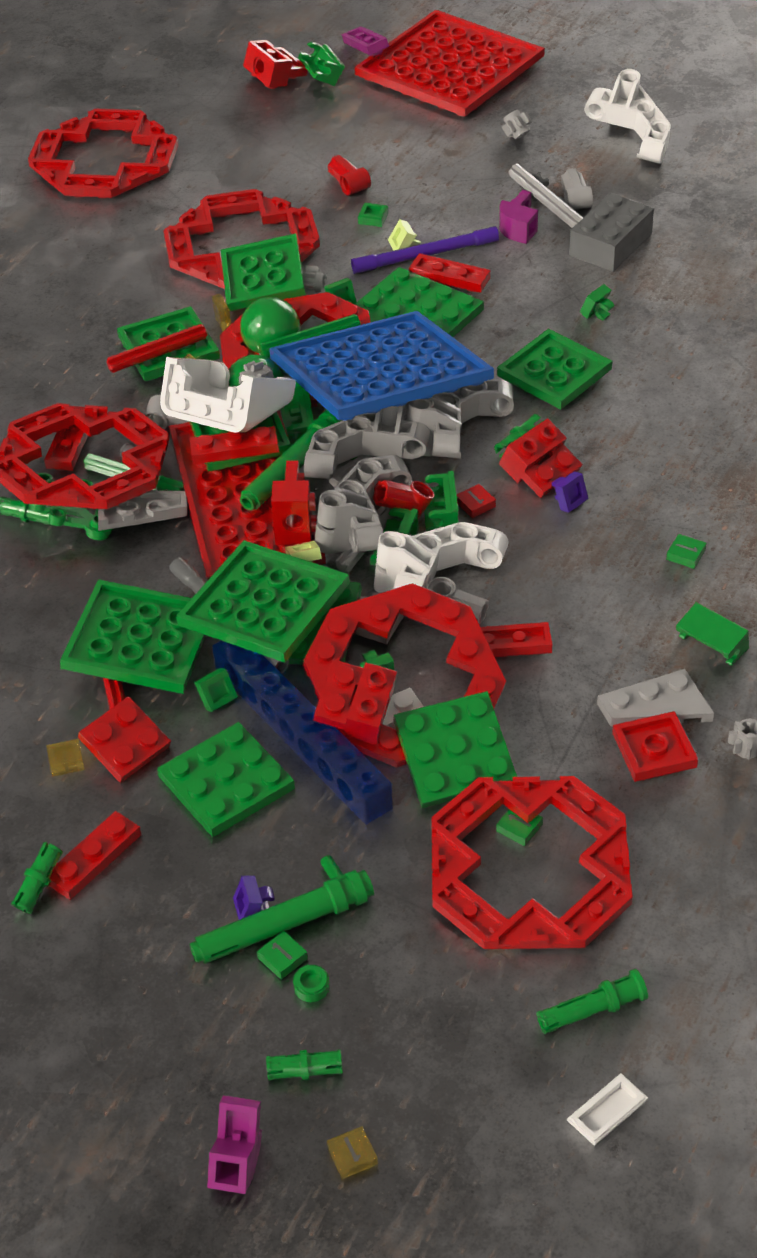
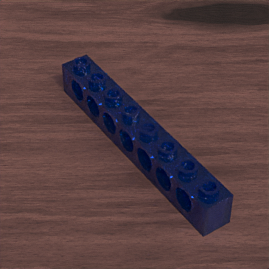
[212,641,393,825]

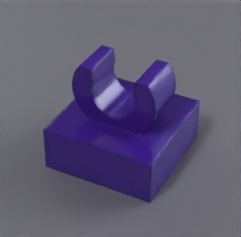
[551,471,589,513]
[233,876,275,920]

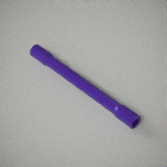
[351,226,499,274]

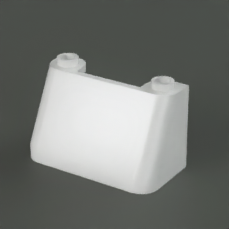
[160,357,296,432]

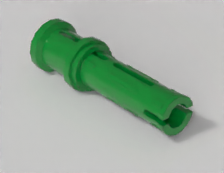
[536,969,648,1034]

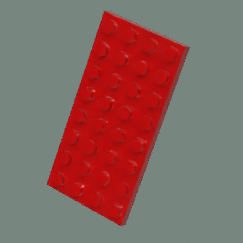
[169,410,326,581]

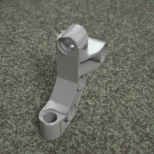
[406,379,514,458]
[304,405,430,479]
[314,455,413,554]

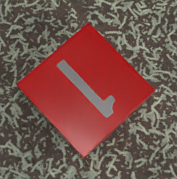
[456,484,496,518]

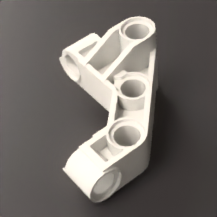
[584,69,671,164]
[374,522,509,593]

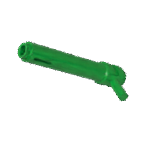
[240,410,360,510]
[189,855,374,964]

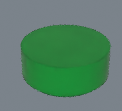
[293,965,330,1002]

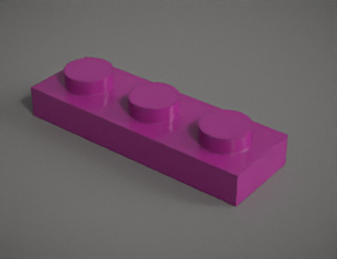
[341,26,389,56]

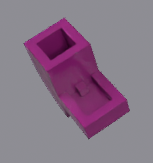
[499,190,538,244]
[207,1095,262,1194]

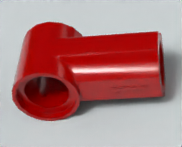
[328,155,371,196]
[373,480,435,519]

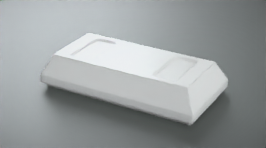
[567,1073,648,1146]

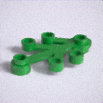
[30,472,113,540]

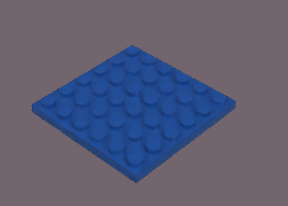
[269,311,494,421]

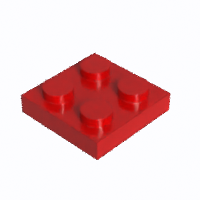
[78,696,171,784]
[612,711,698,782]

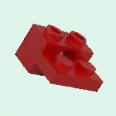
[243,40,308,89]
[499,418,583,498]
[271,461,317,545]
[313,659,397,745]

